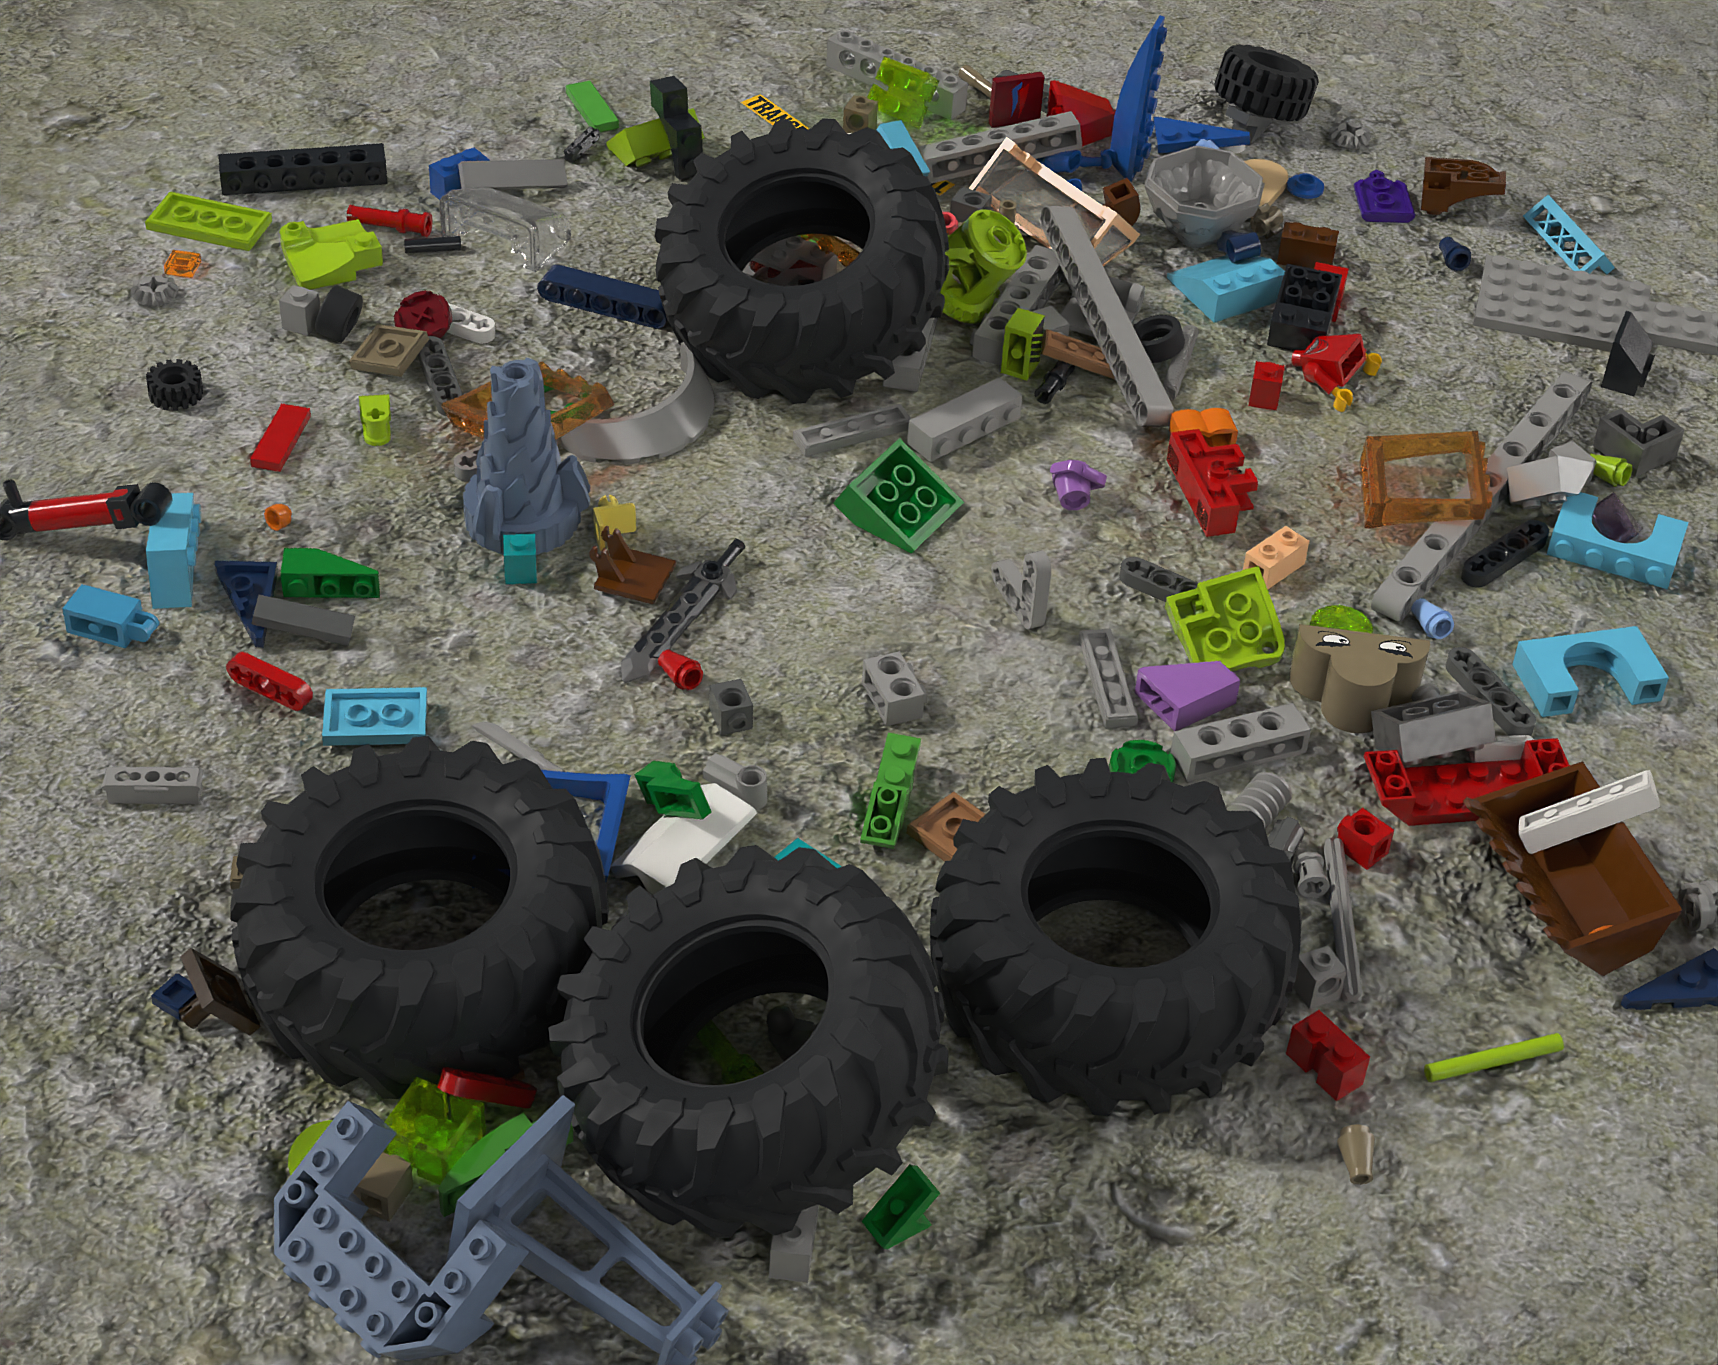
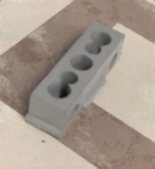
[102,767,204,804]

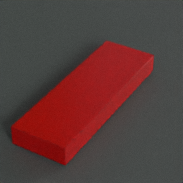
[250,403,311,472]

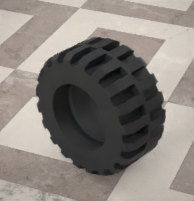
[1214,44,1319,121]

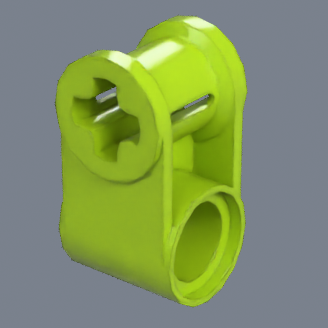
[359,394,391,446]

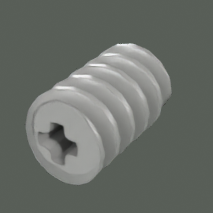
[1227,772,1292,828]

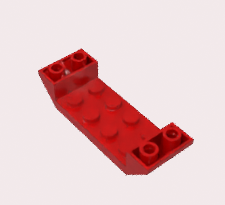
[1364,738,1570,826]

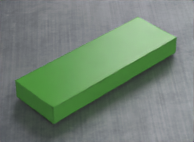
[566,80,619,132]

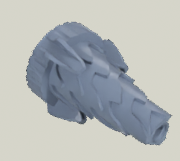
[463,358,590,555]

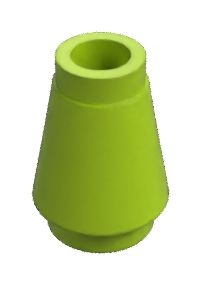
[1590,453,1632,487]

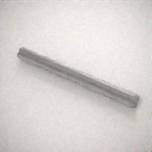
[1324,838,1363,1004]

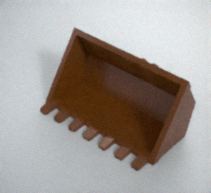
[1463,761,1683,976]

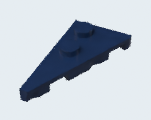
[214,561,278,648]
[1620,948,1718,1010]

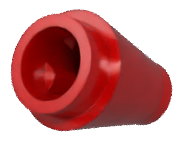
[658,650,703,690]

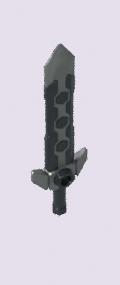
[621,538,746,683]

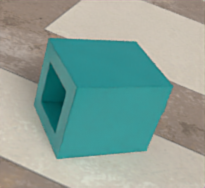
[503,534,537,584]

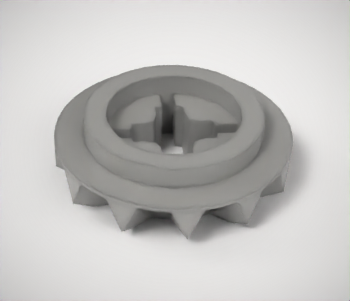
[1329,120,1371,149]
[130,274,178,306]

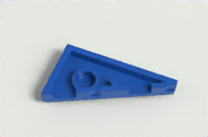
[1154,117,1250,154]

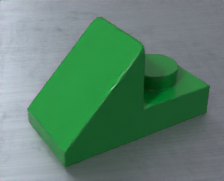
[861,1164,940,1250]

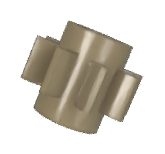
[1250,203,1284,239]

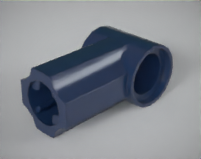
[1217,230,1261,263]

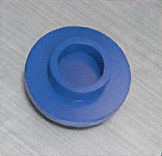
[1287,173,1324,199]

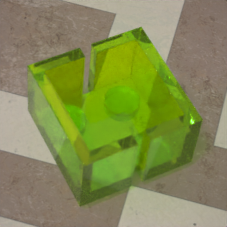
[867,57,939,129]
[383,1077,486,1185]

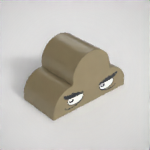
[1289,624,1430,733]

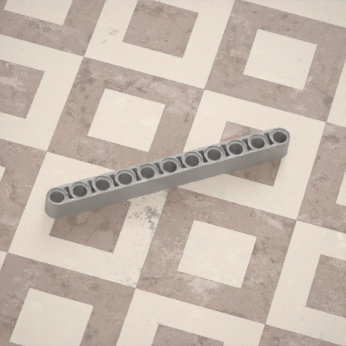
[1040,206,1174,426]

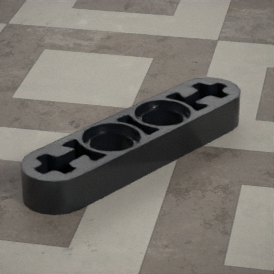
[1461,520,1549,588]

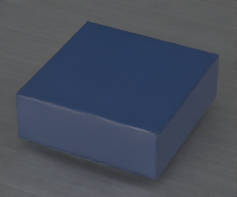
[151,973,197,1021]

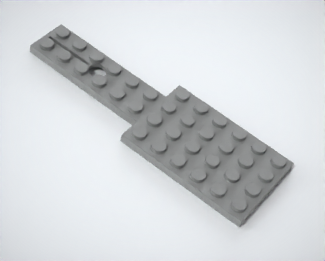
[1473,254,1718,356]

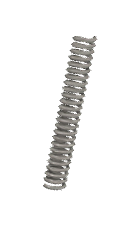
[1163,325,1199,401]

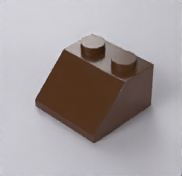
[1276,222,1339,269]

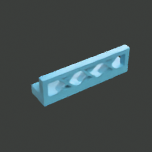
[1523,195,1615,275]

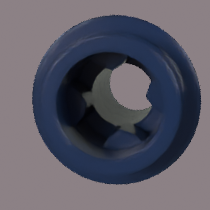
[1439,237,1471,271]

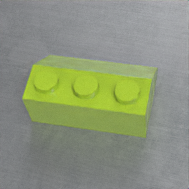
[606,108,705,167]

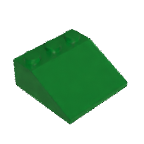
[833,438,964,554]

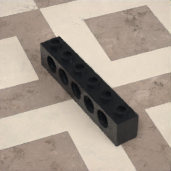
[218,143,388,196]

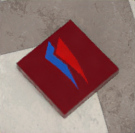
[988,71,1045,128]

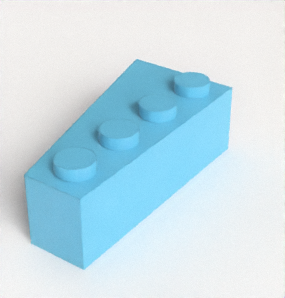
[146,493,201,609]

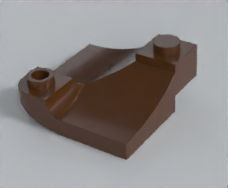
[1421,157,1506,215]

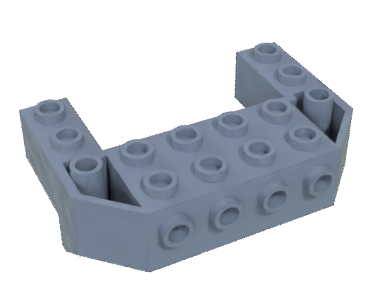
[274,1101,529,1361]

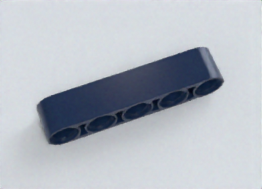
[537,265,668,329]

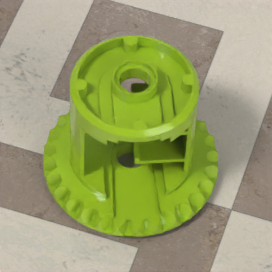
[940,209,1027,324]

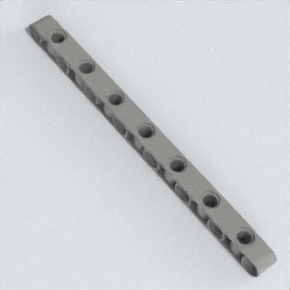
[1371,371,1592,622]

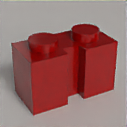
[1286,1010,1370,1102]

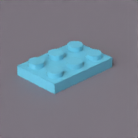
[322,687,427,746]

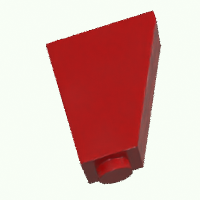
[1046,80,1116,147]

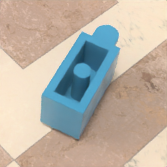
[62,584,159,649]

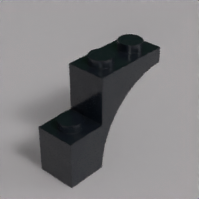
[650,76,703,180]

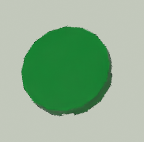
[1109,740,1177,782]

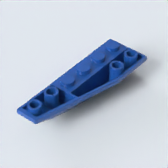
[1110,15,1167,182]

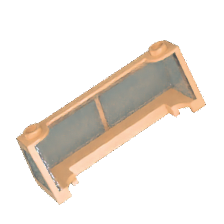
[969,137,1140,266]

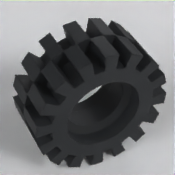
[146,359,203,411]

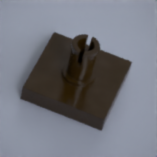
[179,948,261,1036]

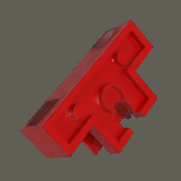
[1167,429,1258,537]

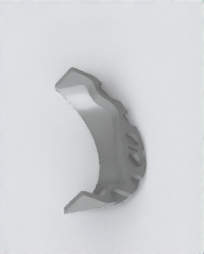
[560,342,715,464]

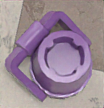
[1050,460,1107,510]

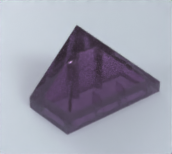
[1593,492,1643,543]

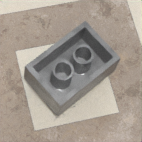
[1371,691,1496,765]

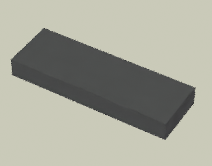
[251,594,355,646]

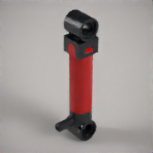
[0,479,173,541]

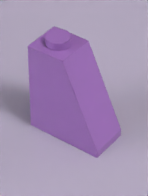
[1135,661,1240,731]

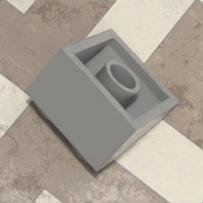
[1507,455,1594,509]

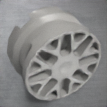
[1678,880,1718,932]

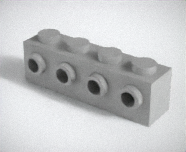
[907,377,1023,462]

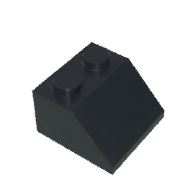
[1601,311,1655,397]

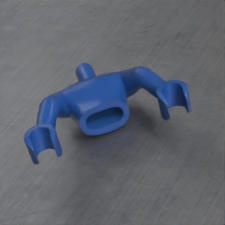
[1036,149,1117,191]

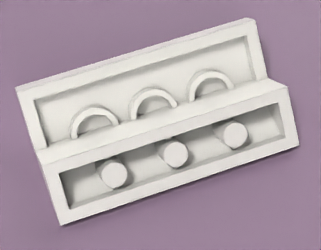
[610,783,757,894]

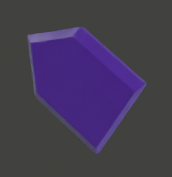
[1353,169,1415,223]

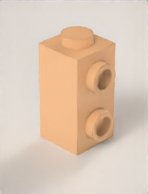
[1243,526,1309,589]

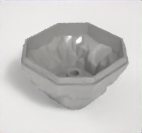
[1144,146,1265,248]

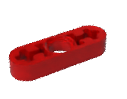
[226,652,313,711]
[437,1067,537,1108]

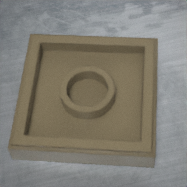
[349,324,429,377]

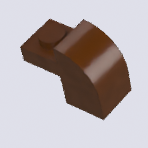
[1081,178,1141,238]

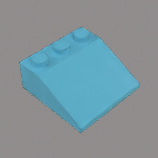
[1167,255,1285,323]

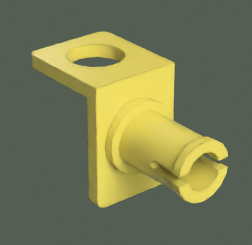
[593,495,636,551]

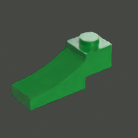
[634,761,712,820]

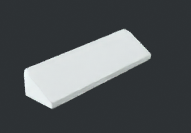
[1519,770,1660,854]

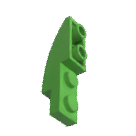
[860,733,921,849]
[438,1113,573,1217]

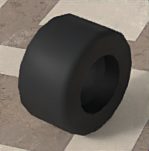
[315,285,363,343]

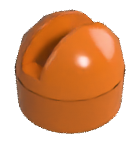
[264,503,292,531]

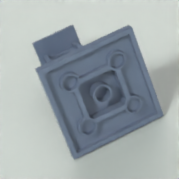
[446,1095,729,1365]

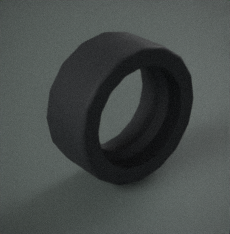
[1133,315,1185,363]

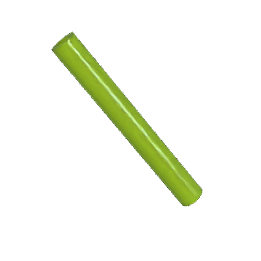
[1424,1033,1564,1082]

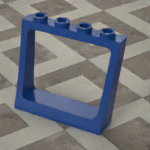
[472,770,631,888]

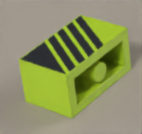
[1000,308,1045,381]

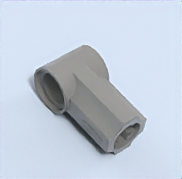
[703,753,768,810]

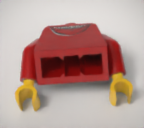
[1292,334,1382,412]

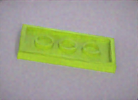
[145,192,272,251]

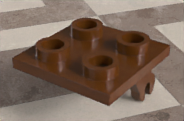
[589,526,676,605]

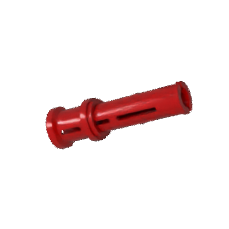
[347,205,433,237]

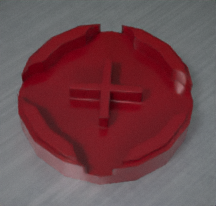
[394,290,453,338]

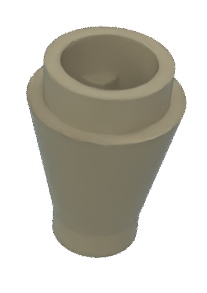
[1337,1124,1375,1185]

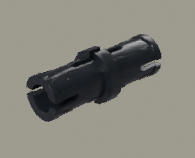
[1034,360,1075,404]

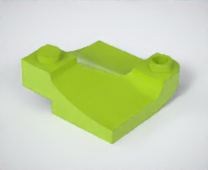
[279,219,383,290]
[1165,566,1285,672]

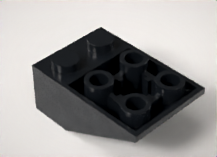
[1267,264,1342,351]

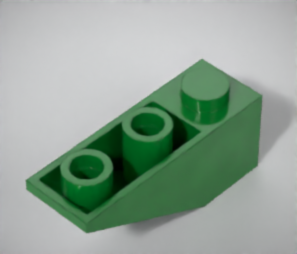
[280,548,380,598]

